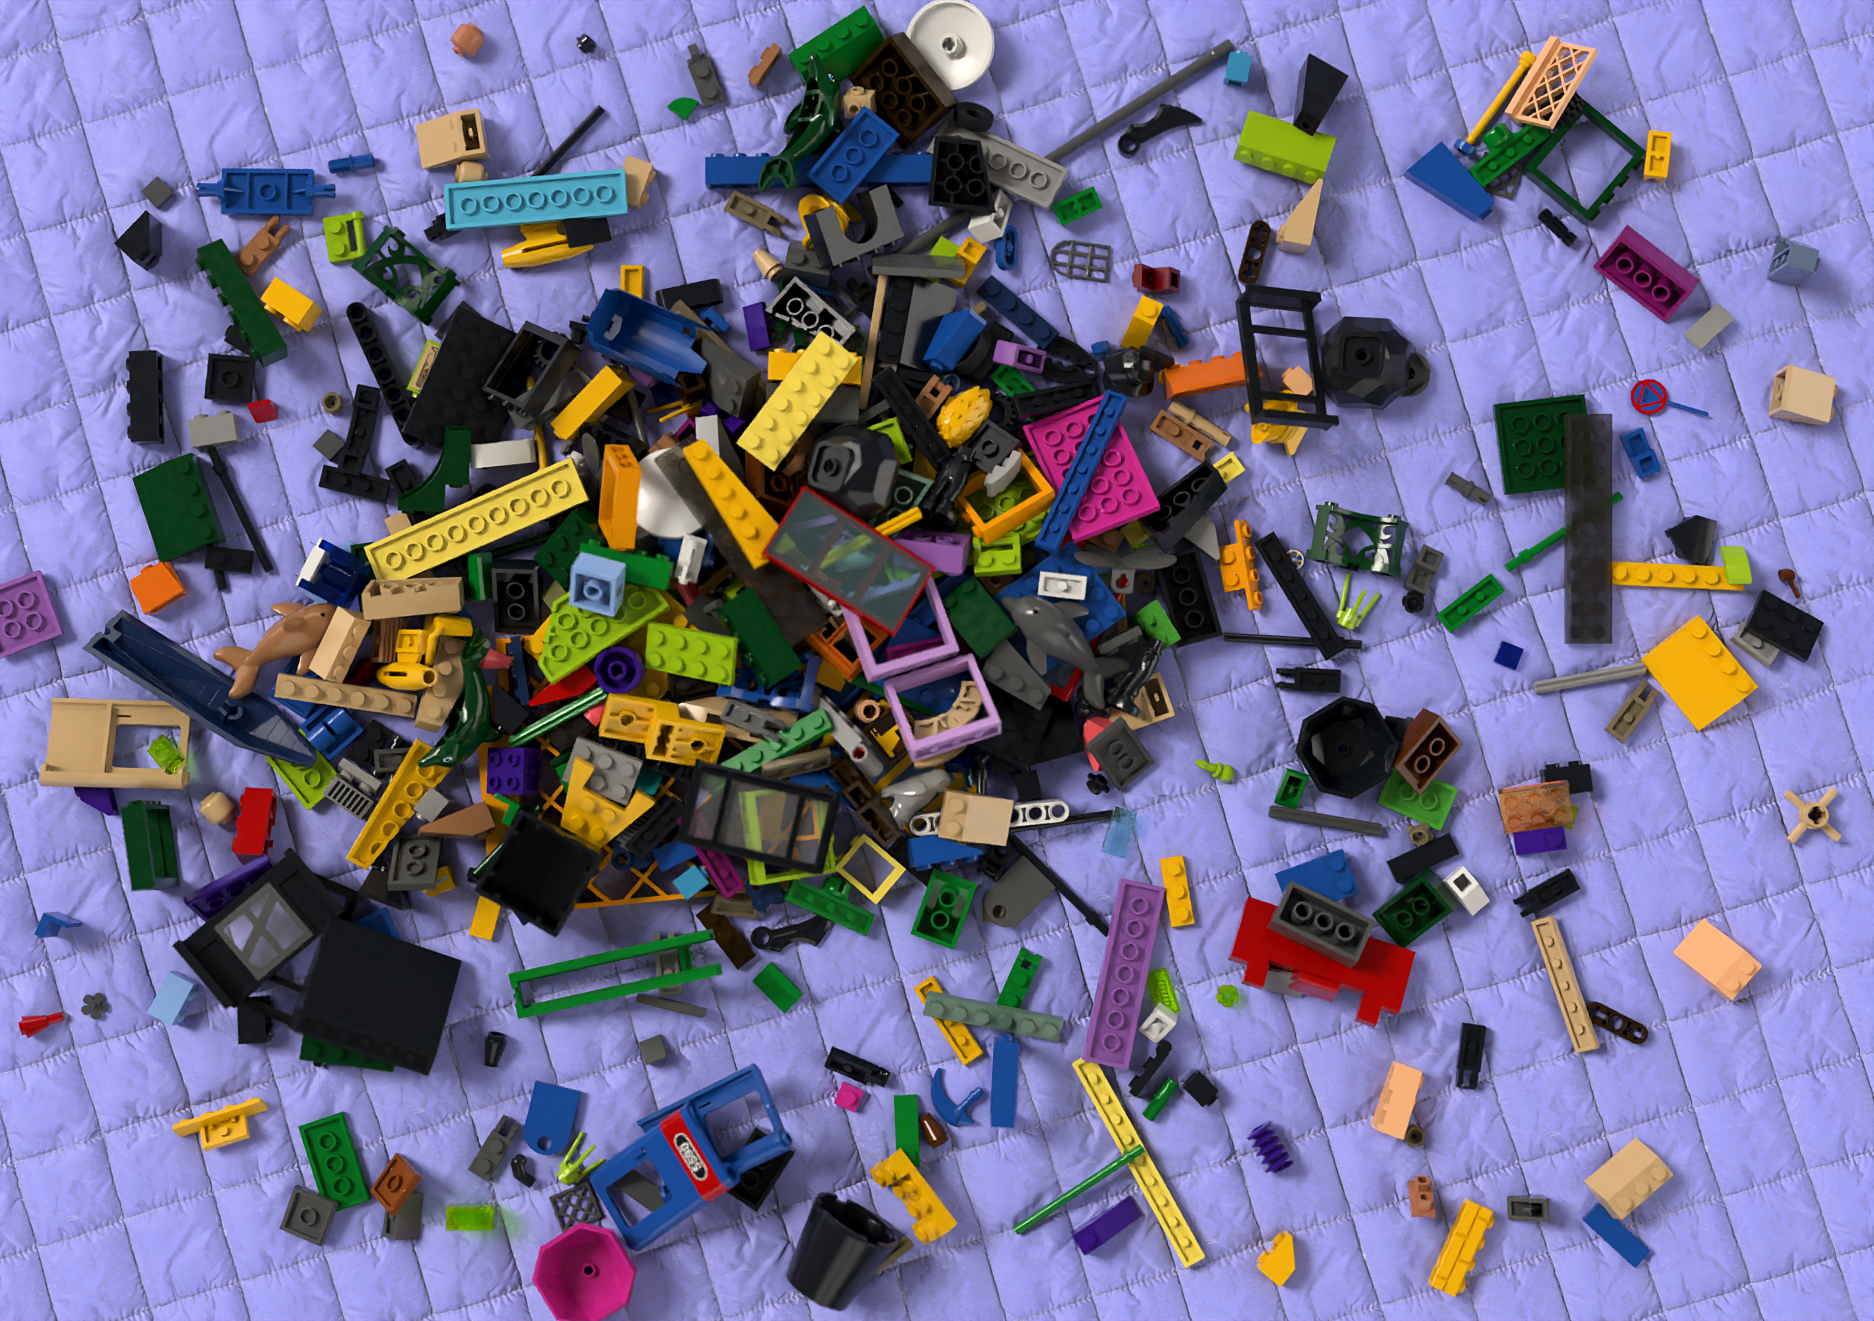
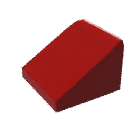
[247,399,278,423]

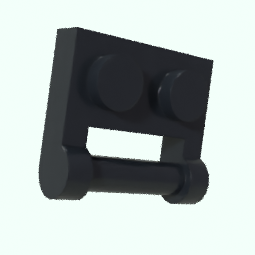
[347,719,407,779]

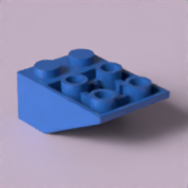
[905,835,983,871]

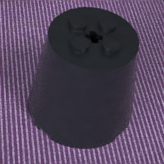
[786,1192,898,1311]

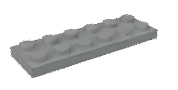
[927,113,1069,211]

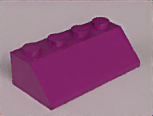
[1593,225,1699,322]

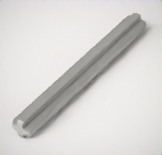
[1533,662,1646,694]

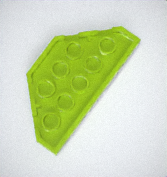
[538,582,670,685]

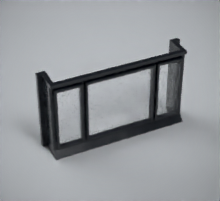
[677,758,842,875]

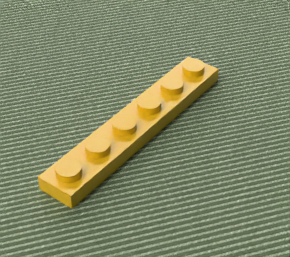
[1605,561,1744,591]

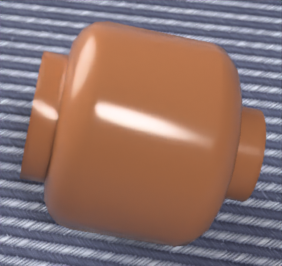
[450,22,484,58]

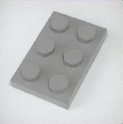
[562,736,644,805]

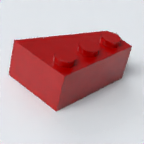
[232,787,278,865]

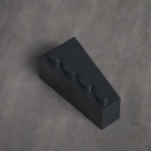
[765,276,865,352]
[1136,459,1228,554]

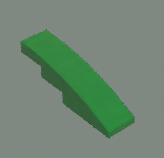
[990,364,1056,423]

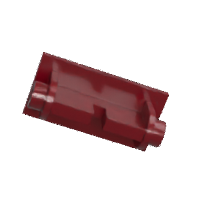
[343,657,379,686]

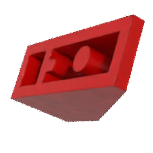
[528,663,600,707]

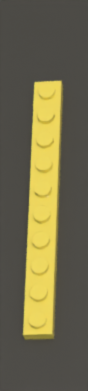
[1071,1057,1205,1268]

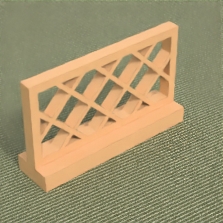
[1505,36,1599,130]

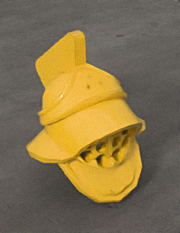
[798,193,863,248]
[1244,390,1307,455]

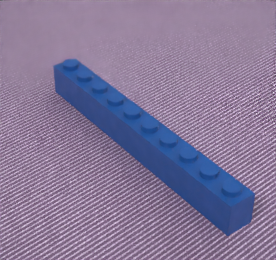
[705,151,933,189]

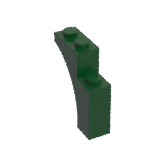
[396,425,471,515]

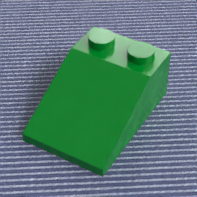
[910,868,977,950]

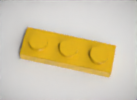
[1159,855,1194,927]

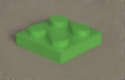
[1129,600,1181,652]

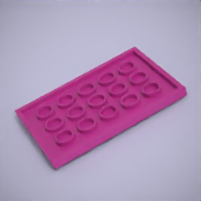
[1023,394,1160,544]

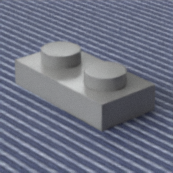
[1730,620,1780,667]
[338,758,382,797]

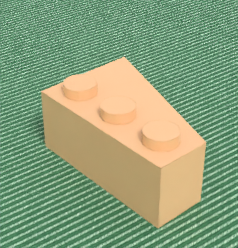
[1370,1061,1424,1140]

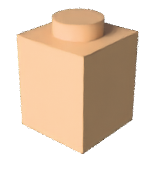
[1279,365,1313,404]

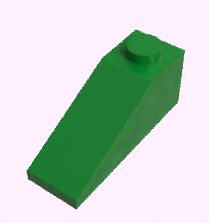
[894,1094,920,1167]

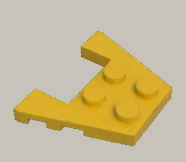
[560,756,656,848]

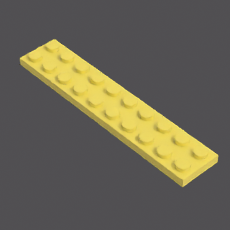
[364,457,590,580]

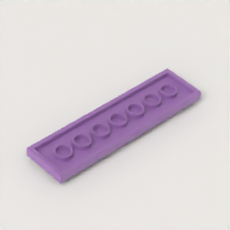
[1082,878,1165,1070]

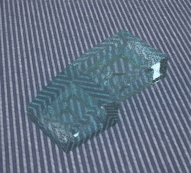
[1101,806,1137,857]

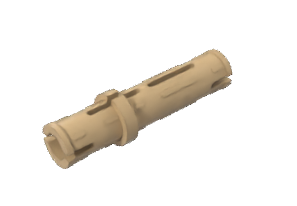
[1167,399,1232,448]

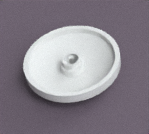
[906,0,995,91]
[637,448,717,540]

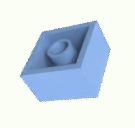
[569,552,626,617]

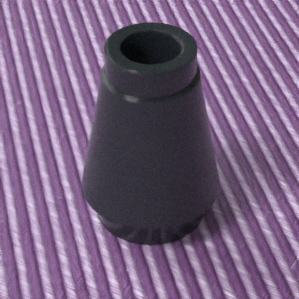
[484,1031,507,1067]

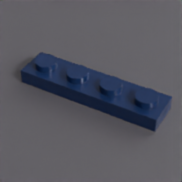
[976,275,1059,351]

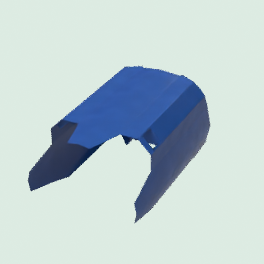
[585,288,712,388]

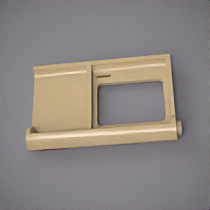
[40,698,192,790]

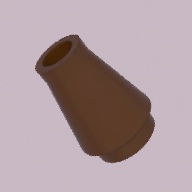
[918,1113,949,1149]

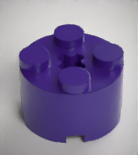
[594,646,646,694]

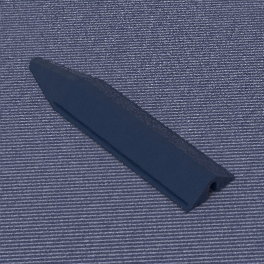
[82,609,317,767]

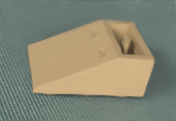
[415,108,490,170]
[1104,672,1175,731]

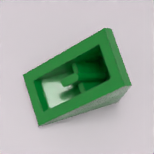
[1274,768,1309,809]

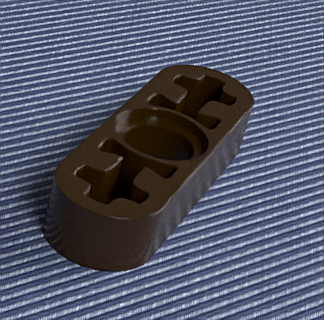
[1237,221,1271,286]
[1586,1001,1648,1044]

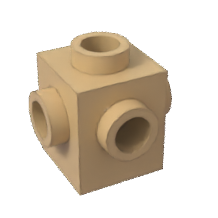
[841,87,876,120]

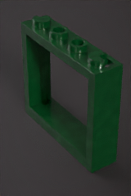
[1521,99,1646,224]
[120,800,180,892]

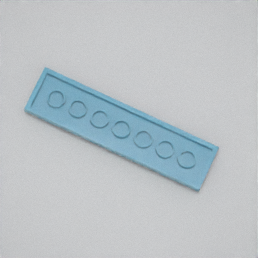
[443,168,629,231]

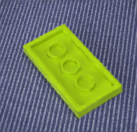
[645,621,738,686]

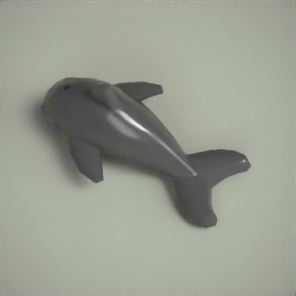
[1001,595,1130,710]

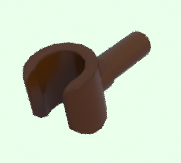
[1778,569,1801,599]

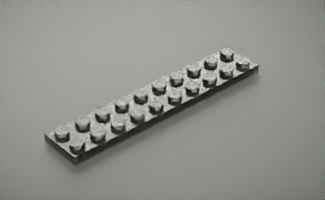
[1564,414,1612,644]
[654,434,829,648]

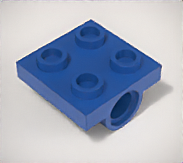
[299,704,365,761]

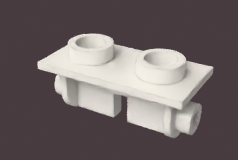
[674,533,707,585]

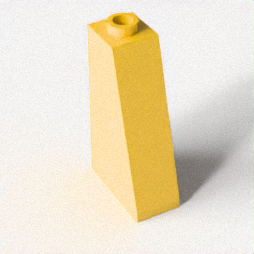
[550,365,636,441]

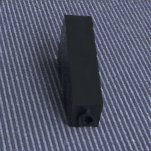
[1293,53,1349,136]

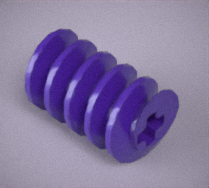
[1247,1121,1294,1173]

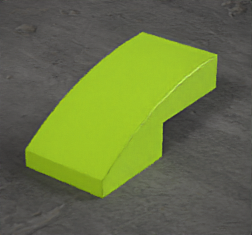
[1719,546,1752,584]

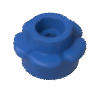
[1090,340,1112,358]

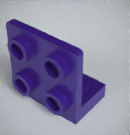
[487,748,542,795]

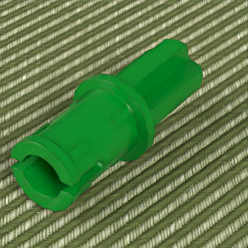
[1142,1077,1180,1121]

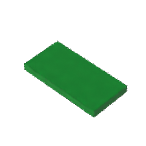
[298,1111,372,1212]

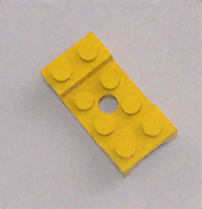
[869,1148,957,1245]

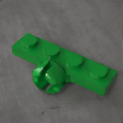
[1467,123,1552,188]
[783,876,875,936]

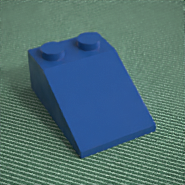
[1275,849,1359,901]

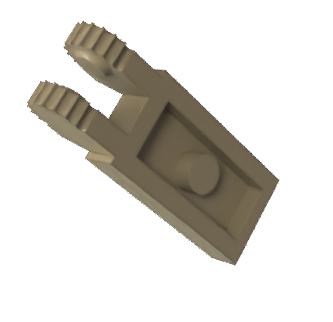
[723,190,790,238]
[1603,680,1659,743]

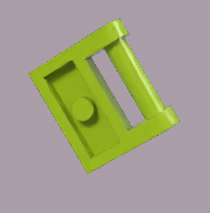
[323,211,368,264]
[973,533,1022,577]

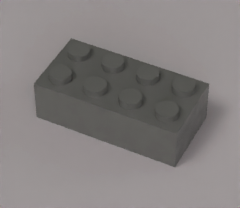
[1267,880,1375,968]

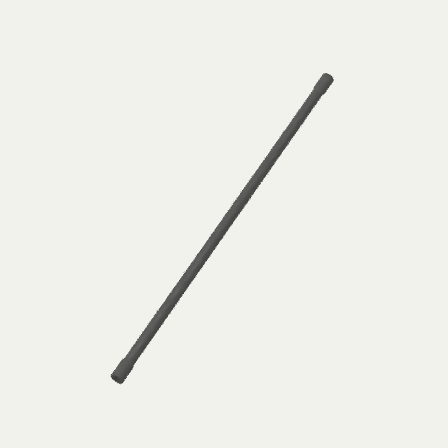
[866,39,1235,280]

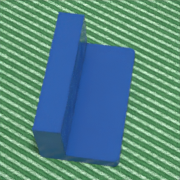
[34,912,82,938]

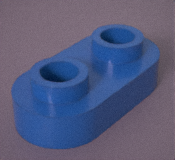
[996,225,1018,271]

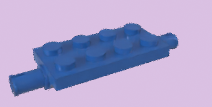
[196,168,336,216]

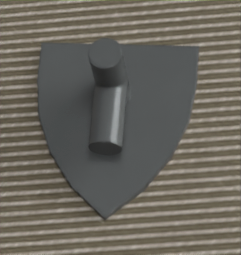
[682,591,730,637]

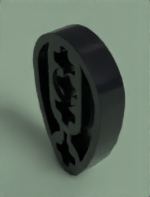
[1037,336,1098,384]

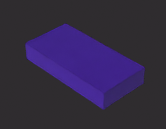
[742,302,774,352]

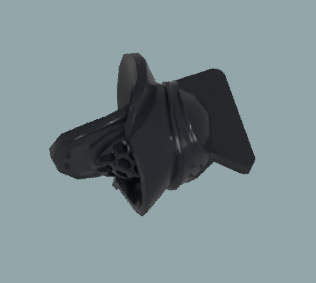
[1103,346,1175,398]

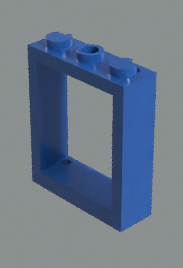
[990,1033,1019,1128]

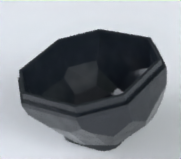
[1318,316,1412,410]
[808,424,901,523]
[1295,696,1399,800]

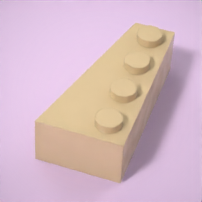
[361,577,465,620]
[414,635,467,733]

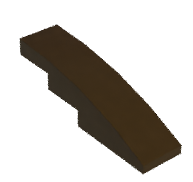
[829,755,903,848]

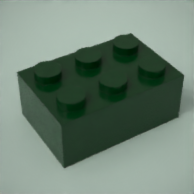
[533,505,610,590]

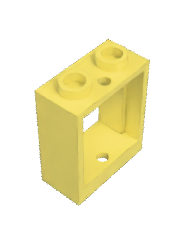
[835,833,906,904]

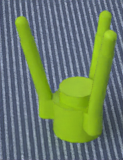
[1335,573,1380,631]
[556,1131,605,1186]

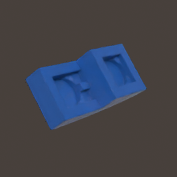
[1619,427,1661,479]

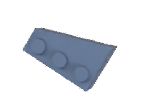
[1767,236,1820,286]

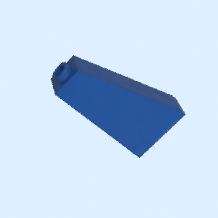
[1404,141,1495,222]

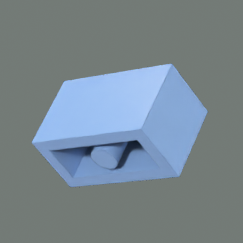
[147,971,199,1026]

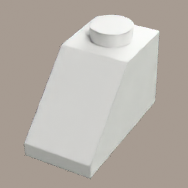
[968,189,1013,243]

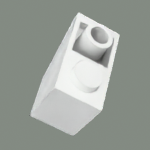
[1442,866,1490,916]

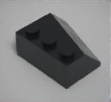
[928,135,996,213]

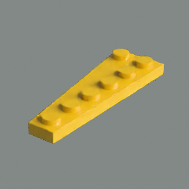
[682,439,795,570]
[346,738,452,870]

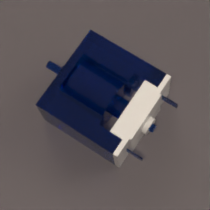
[294,538,371,609]

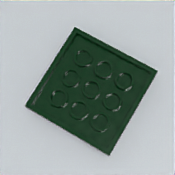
[1492,394,1596,495]

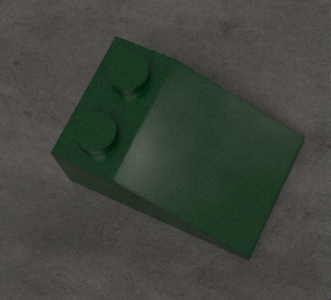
[941,575,1017,659]
[1372,867,1459,948]

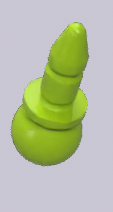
[1195,760,1235,782]

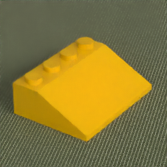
[1640,615,1758,731]

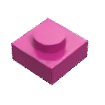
[834,1081,864,1113]

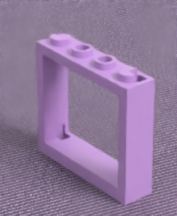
[840,573,959,683]
[884,653,1001,762]

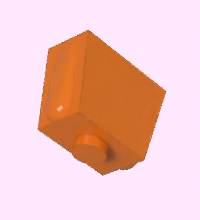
[129,562,190,616]

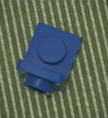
[697,307,732,335]

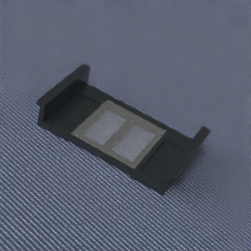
[172,847,345,1010]

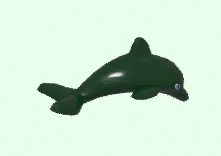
[758,53,845,192]
[418,627,504,768]

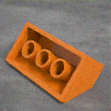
[1162,351,1263,401]

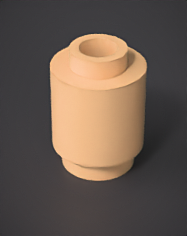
[854,699,880,723]

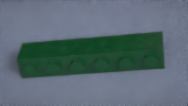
[195,238,288,368]

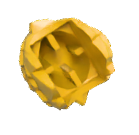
[935,386,993,448]

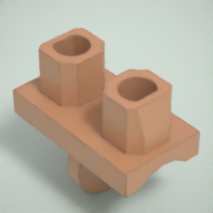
[1407,1175,1436,1218]

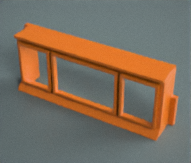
[744,547,888,683]

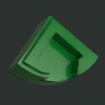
[667,97,699,121]

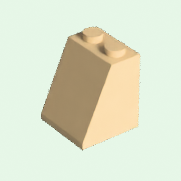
[1768,365,1838,426]

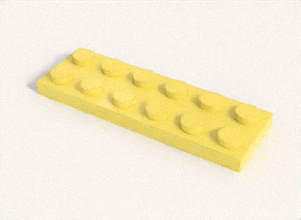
[736,331,858,471]

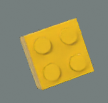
[260,277,323,332]

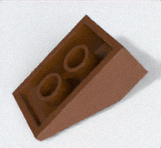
[1393,708,1463,795]

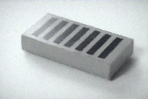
[322,774,374,820]

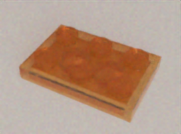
[1498,780,1574,834]

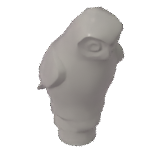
[880,769,951,830]

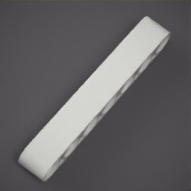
[909,799,1069,836]

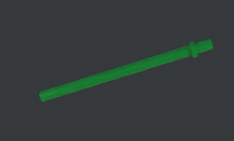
[1013,1144,1145,1235]

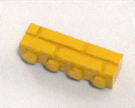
[1427,1198,1495,1297]

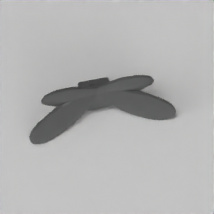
[579,433,604,511]
[1074,544,1177,594]

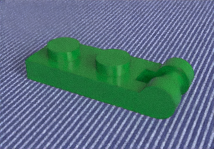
[996,947,1043,1008]

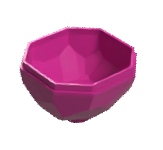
[532,1222,637,1321]

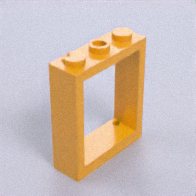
[598,444,642,551]
[953,448,1056,545]

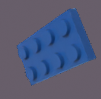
[806,106,900,206]

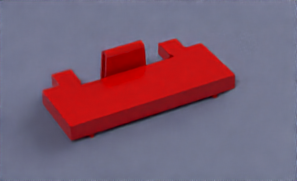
[1228,896,1415,1027]

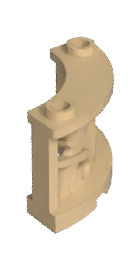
[914,681,985,769]

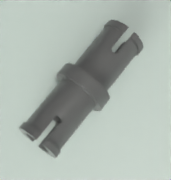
[1445,471,1492,507]

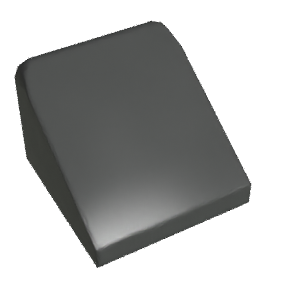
[639,1034,668,1065]

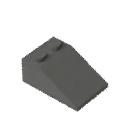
[699,339,762,418]

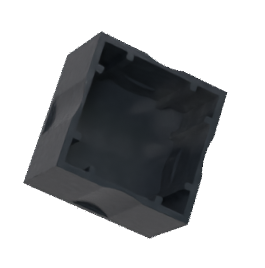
[474,805,608,938]

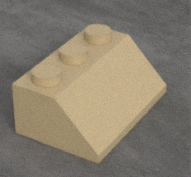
[309,606,372,684]
[1583,1137,1673,1220]

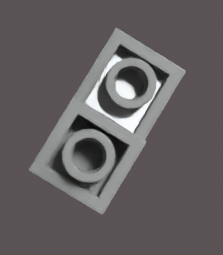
[1683,303,1735,351]
[984,450,1022,497]

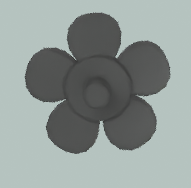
[81,993,109,1019]

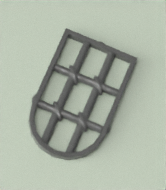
[1050,240,1111,282]

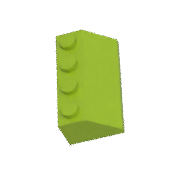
[1233,110,1337,185]

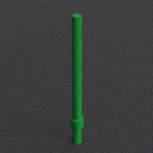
[1504,492,1623,572]

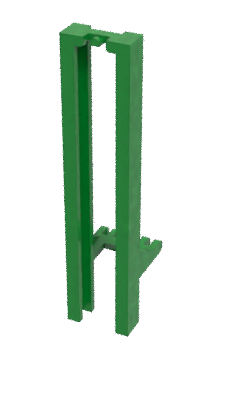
[509,928,723,1019]

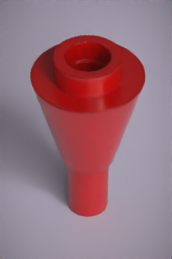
[18,1011,64,1038]

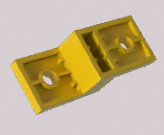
[599,693,726,766]

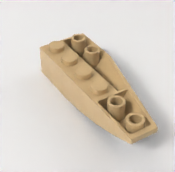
[660,697,799,743]

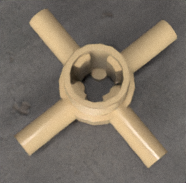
[1783,787,1842,844]

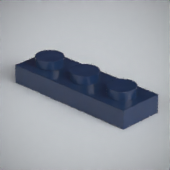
[508,636,533,707]

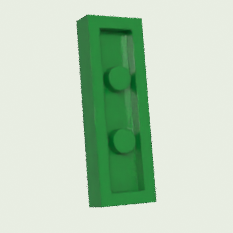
[1435,573,1505,633]

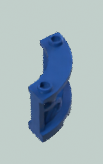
[716,647,823,714]

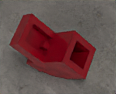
[1132,264,1180,295]

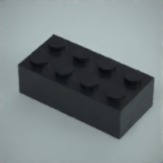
[1153,546,1223,649]

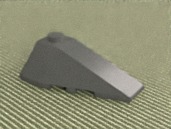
[695,415,745,486]

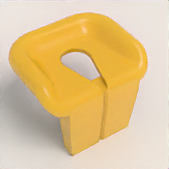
[422,613,473,667]

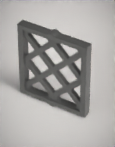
[1482,151,1524,200]
[549,1181,602,1233]

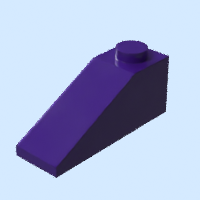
[1071,1195,1142,1256]

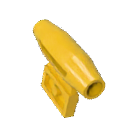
[501,221,595,268]
[376,629,437,690]

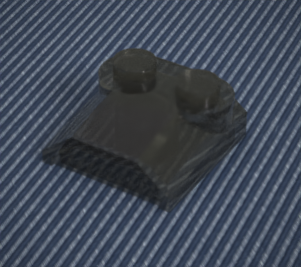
[534,696,599,754]

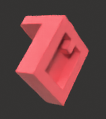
[670,576,701,607]

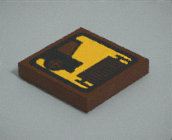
[861,704,915,766]

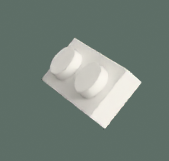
[1038,571,1087,600]

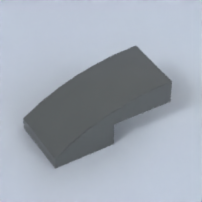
[1403,544,1444,596]

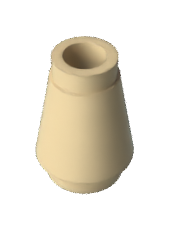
[752,248,784,282]

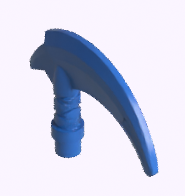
[931,1068,984,1127]

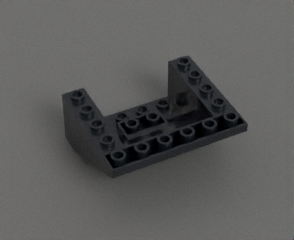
[287,915,462,1076]

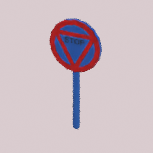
[1630,379,1708,416]

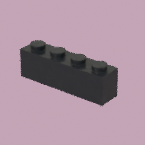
[126,350,164,445]

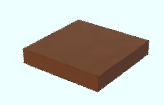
[370,1152,423,1216]

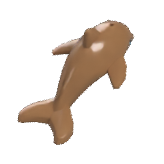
[213,602,338,700]

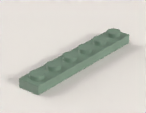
[923,991,1064,1041]

